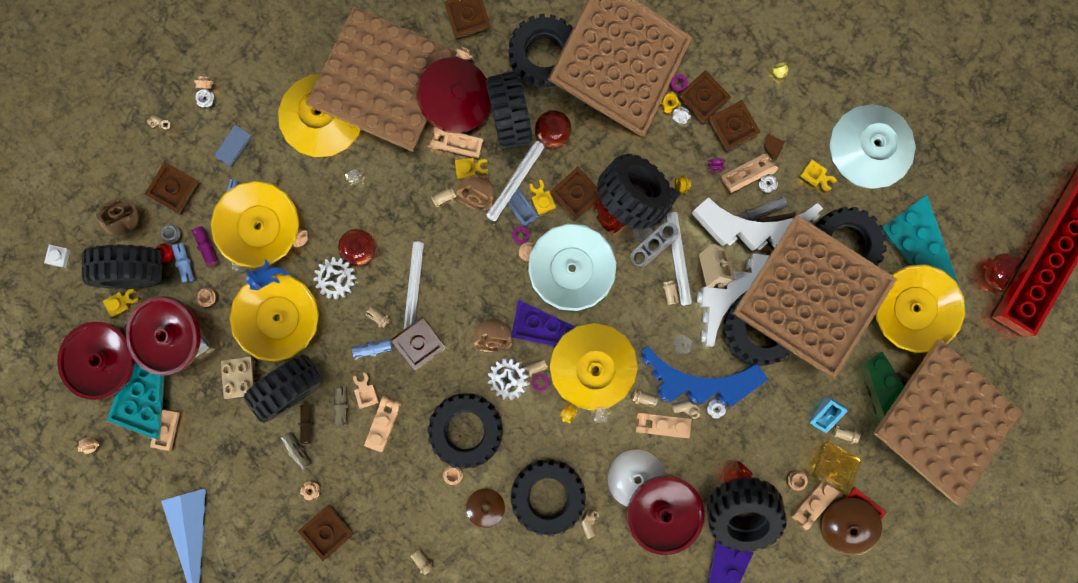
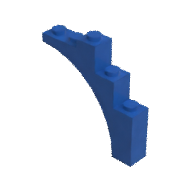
[640,346,769,407]

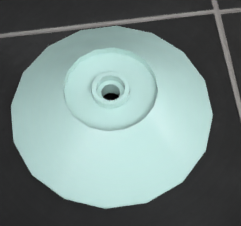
[830,104,916,189]
[528,223,617,311]

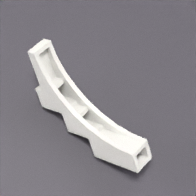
[692,197,823,251]
[697,254,769,347]

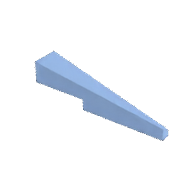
[161,488,206,583]

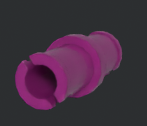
[191,226,218,266]

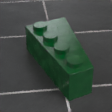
[859,351,905,422]

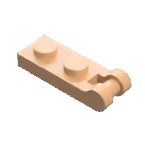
[428,127,484,159]
[721,154,778,193]
[364,395,402,452]
[636,413,692,438]
[791,476,842,530]

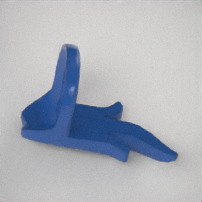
[246,259,290,290]

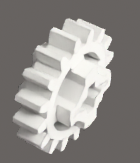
[314,257,357,299]
[488,358,530,400]

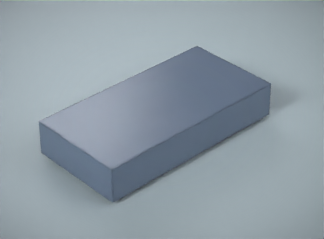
[214,125,252,167]
[507,187,540,227]

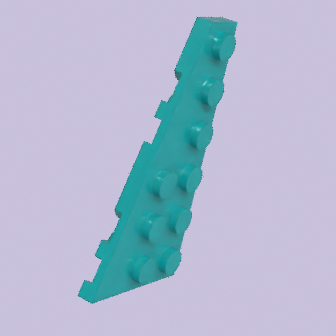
[881,195,967,310]
[107,361,164,440]

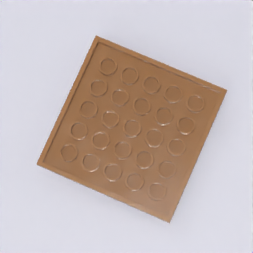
[548,0,692,137]
[306,6,457,152]
[732,215,897,379]
[873,339,1022,506]

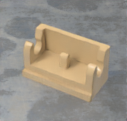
[699,244,735,288]

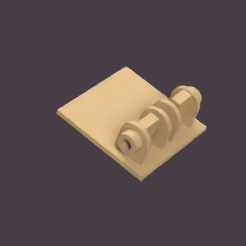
[221,357,257,399]

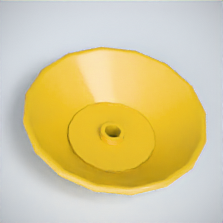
[278,74,361,157]
[211,181,299,268]
[876,264,966,353]
[229,274,319,362]
[550,323,638,411]

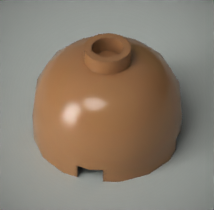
[456,175,495,210]
[96,199,139,236]
[473,318,512,352]

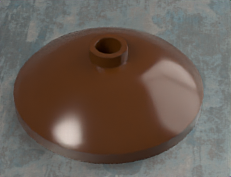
[821,497,882,555]

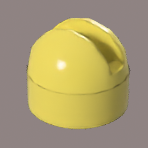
[772,62,788,78]

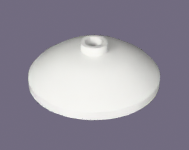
[607,449,665,507]

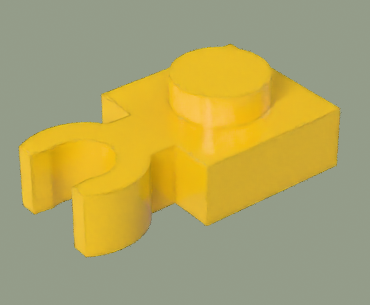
[455,158,489,180]
[800,160,837,191]
[529,180,556,216]
[103,289,141,318]

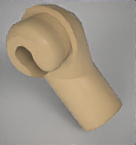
[147,115,170,129]
[672,401,701,419]
[581,509,599,539]

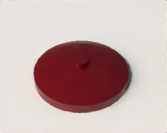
[417,57,491,133]
[126,296,201,375]
[57,322,135,400]
[626,475,705,555]

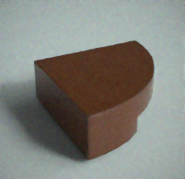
[765,134,785,160]

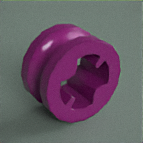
[670,74,688,93]
[708,158,725,171]
[512,226,529,245]
[532,374,549,391]

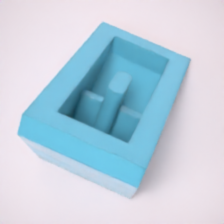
[810,398,849,433]

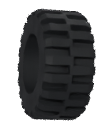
[508,14,573,91]
[486,71,533,149]
[597,154,673,229]
[814,207,887,267]
[82,244,162,289]
[723,297,793,366]
[244,354,323,423]
[427,393,503,469]
[511,459,586,537]
[707,477,787,552]

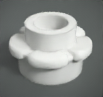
[195,89,214,107]
[673,107,691,124]
[759,174,778,193]
[707,399,726,419]

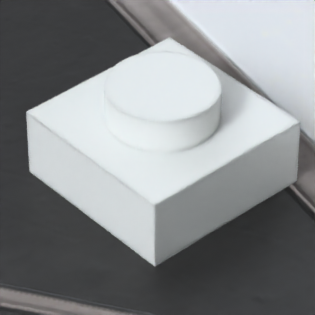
[44,245,70,268]

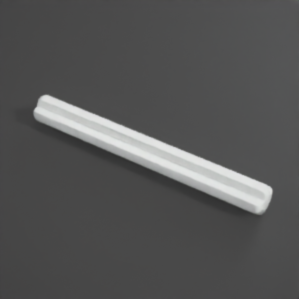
[486,141,544,221]
[666,212,692,305]
[403,241,424,330]

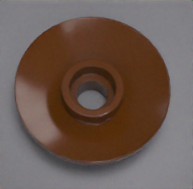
[466,488,505,528]

